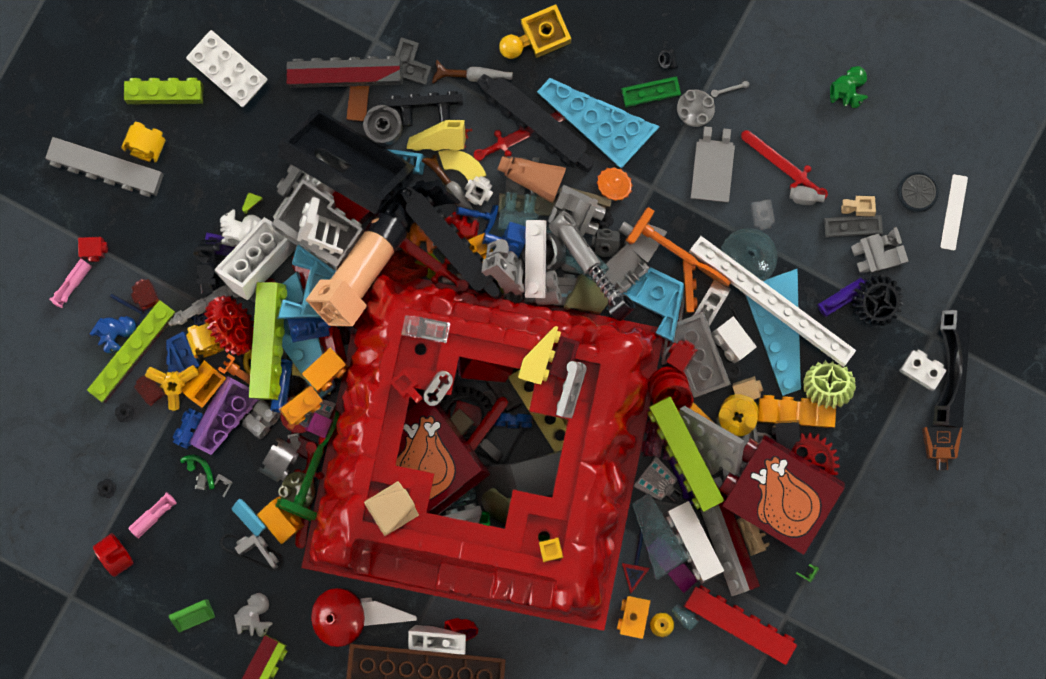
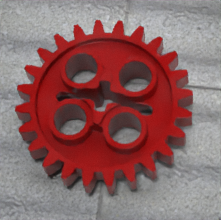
[204,295,254,356]
[792,432,840,475]

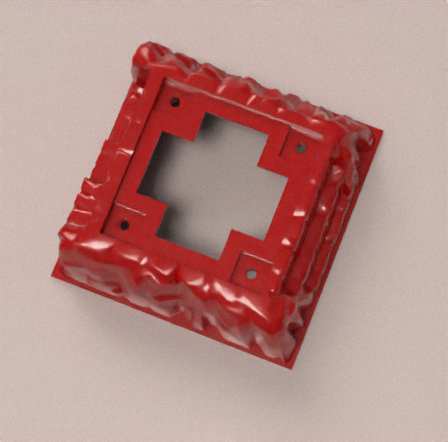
[301,271,663,631]

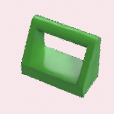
[169,599,215,633]

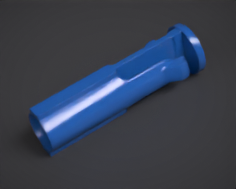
[270,359,293,413]

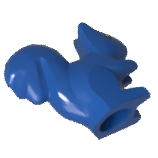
[90,316,136,353]

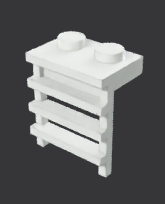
[297,197,349,255]

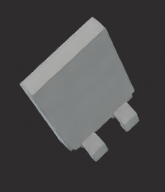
[690,126,735,203]

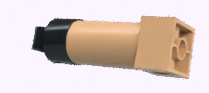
[306,203,411,326]

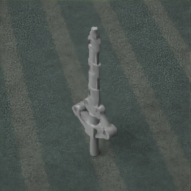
[168,283,256,327]

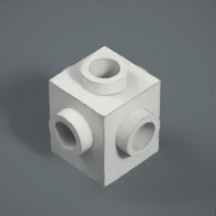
[465,176,493,205]

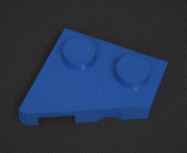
[166,332,201,373]

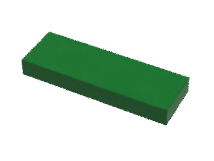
[621,76,681,108]

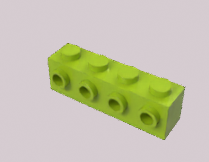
[124,78,203,104]

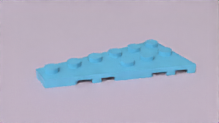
[537,78,660,169]
[745,269,801,396]
[282,272,336,399]

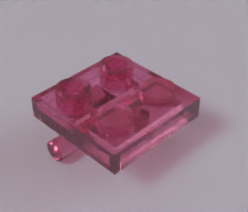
[641,420,671,461]

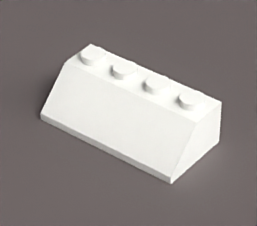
[214,217,297,300]

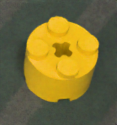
[121,122,166,162]
[186,322,224,358]
[719,394,758,436]

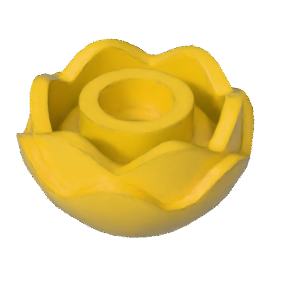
[650,613,674,637]

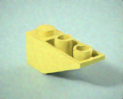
[407,120,466,151]
[518,326,561,385]

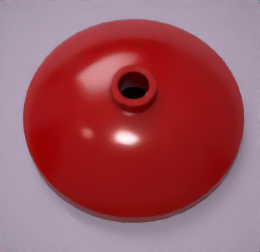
[311,588,365,647]

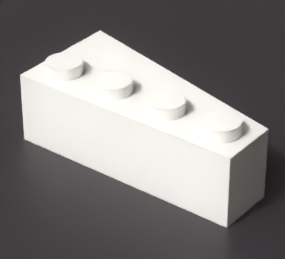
[666,501,724,584]

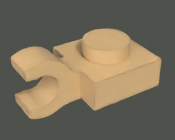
[841,196,876,216]

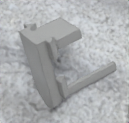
[288,433,301,450]
[195,473,207,490]
[214,474,232,497]

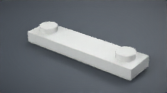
[525,220,546,298]

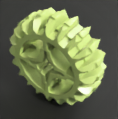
[803,360,856,409]

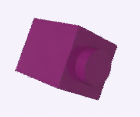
[305,413,332,438]

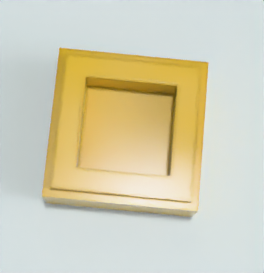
[539,538,563,562]

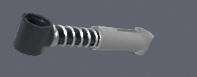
[549,211,635,321]

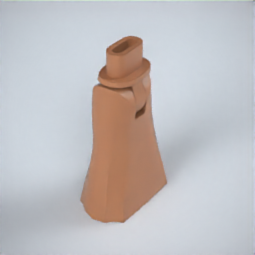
[497,156,566,203]

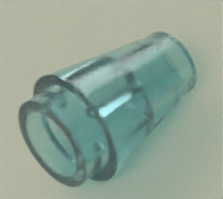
[671,603,700,631]

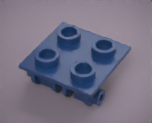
[287,302,331,343]

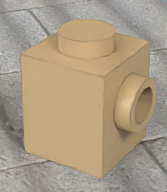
[732,376,763,400]

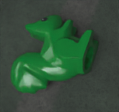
[830,66,868,109]

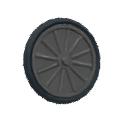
[898,172,939,212]

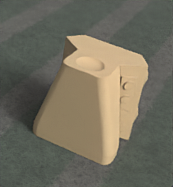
[364,481,419,536]

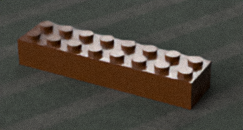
[346,644,506,679]

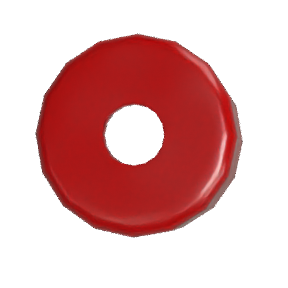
[93,533,134,577]

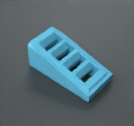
[387,149,426,175]

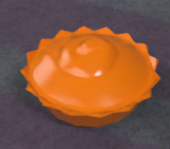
[597,167,633,201]

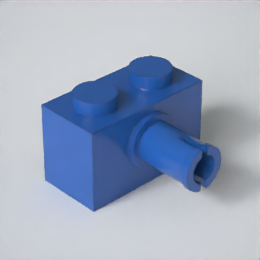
[482,222,526,258]

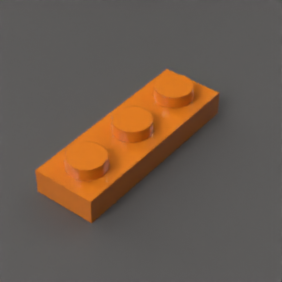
[683,260,697,314]

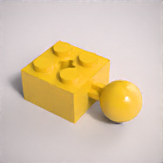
[499,4,571,59]

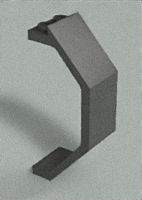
[474,450,562,506]

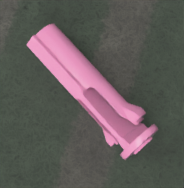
[49,259,92,308]
[128,492,177,538]

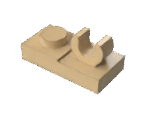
[736,518,770,556]

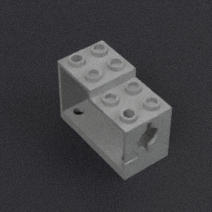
[272,179,363,271]

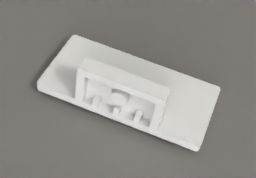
[186,30,267,107]

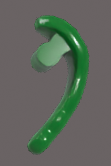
[180,455,215,490]

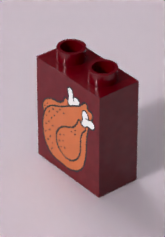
[396,397,490,515]
[719,435,845,555]

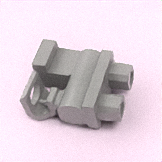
[548,185,606,236]
[851,227,909,274]
[482,239,525,296]

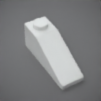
[693,280,731,326]
[360,598,417,626]
[408,625,466,655]

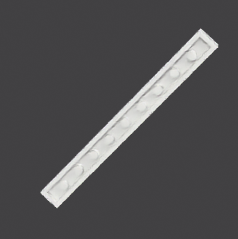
[689,236,856,367]

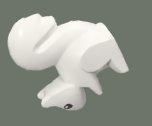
[220,209,261,247]

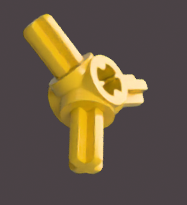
[145,365,199,411]

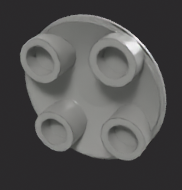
[677,90,715,127]

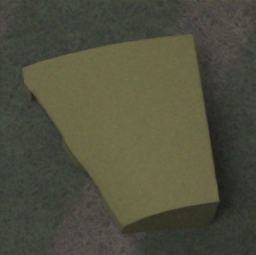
[563,274,608,314]

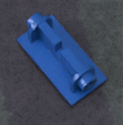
[173,408,203,449]

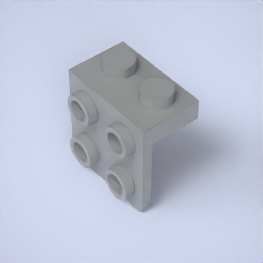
[235,534,279,569]

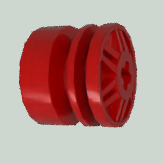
[648,366,694,412]

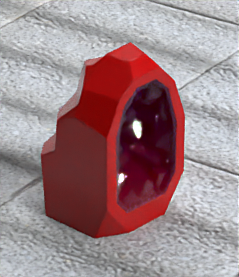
[444,618,479,641]

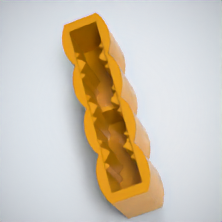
[757,395,836,428]

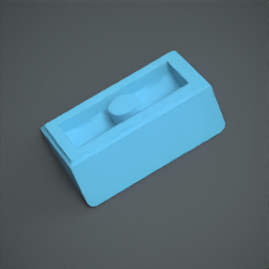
[232,499,267,536]

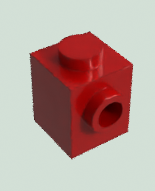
[78,237,108,262]
[666,340,698,372]

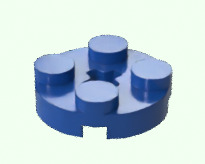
[494,413,533,429]

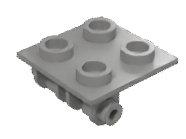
[601,244,650,294]

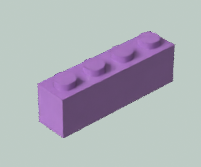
[189,375,260,455]

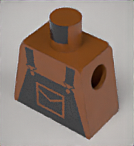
[922,427,962,470]

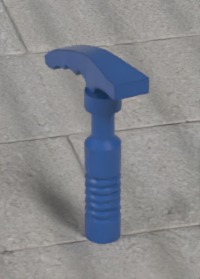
[456,205,499,233]

